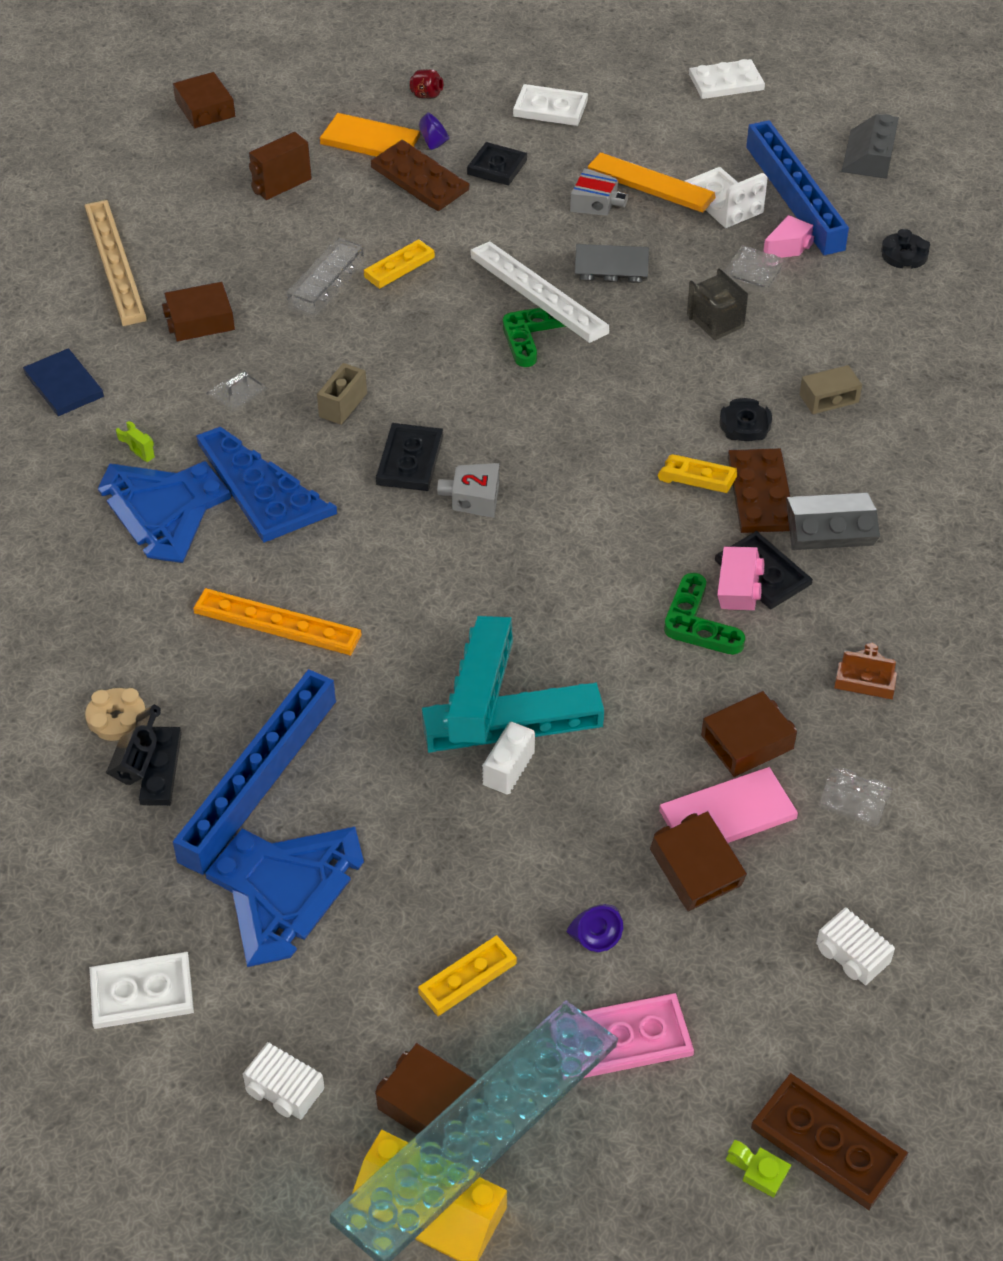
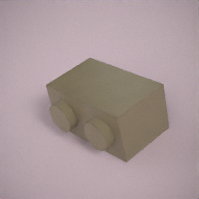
[317,363,367,425]
[799,365,862,414]

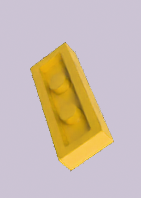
[364,239,435,289]
[418,935,517,1016]

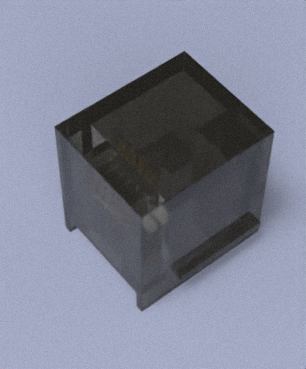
[687,268,748,340]

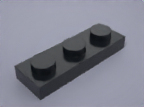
[139,727,182,806]

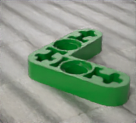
[503,308,566,367]
[664,573,745,655]

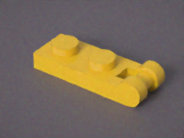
[658,454,737,493]

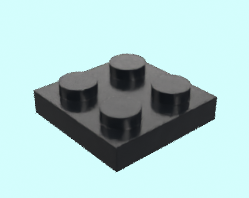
[467,142,527,186]

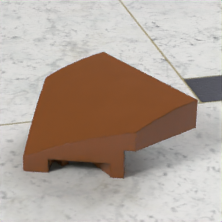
[834,642,897,700]

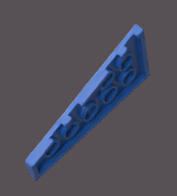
[196,427,337,543]

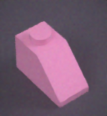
[763,215,814,260]

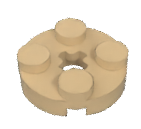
[85,688,145,741]

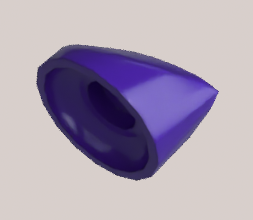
[419,112,449,150]
[566,904,624,952]

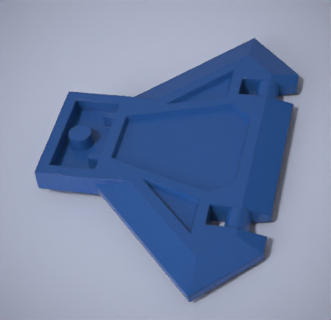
[98,461,231,563]
[205,827,364,967]

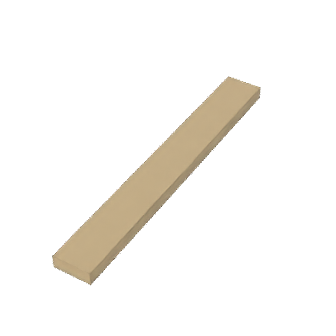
[85,200,147,326]

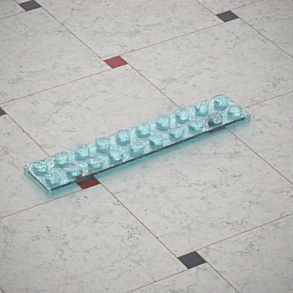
[330,1000,618,1261]

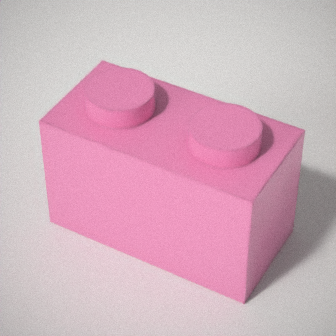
[717,547,764,610]

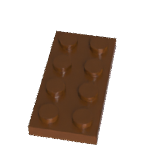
[371,139,470,212]
[728,448,790,533]
[751,1073,909,1210]

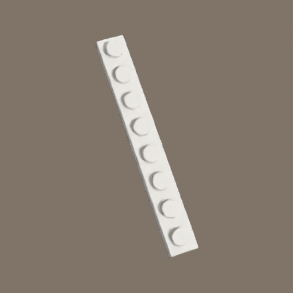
[471,241,609,343]

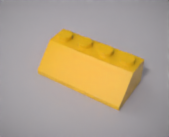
[348,1129,507,1261]

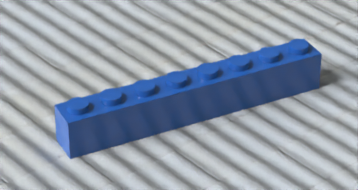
[746,120,849,255]
[173,669,336,875]

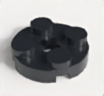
[881,229,930,269]
[719,398,772,441]

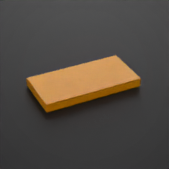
[320,113,420,156]

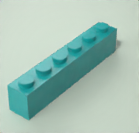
[443,616,513,743]
[422,682,604,753]

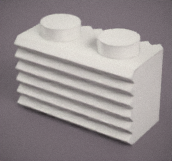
[482,722,535,794]
[816,907,895,985]
[243,1042,324,1120]

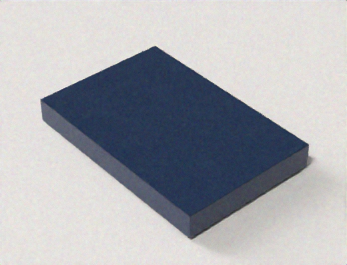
[23,348,104,416]

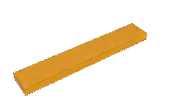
[587,152,716,213]
[193,588,362,656]

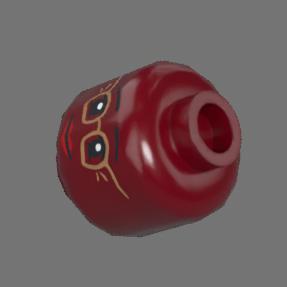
[410,69,444,99]

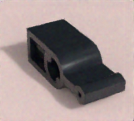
[106,704,161,785]

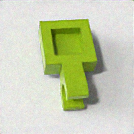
[116,421,155,462]
[725,1140,791,1198]

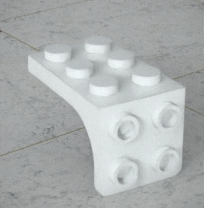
[685,167,768,228]

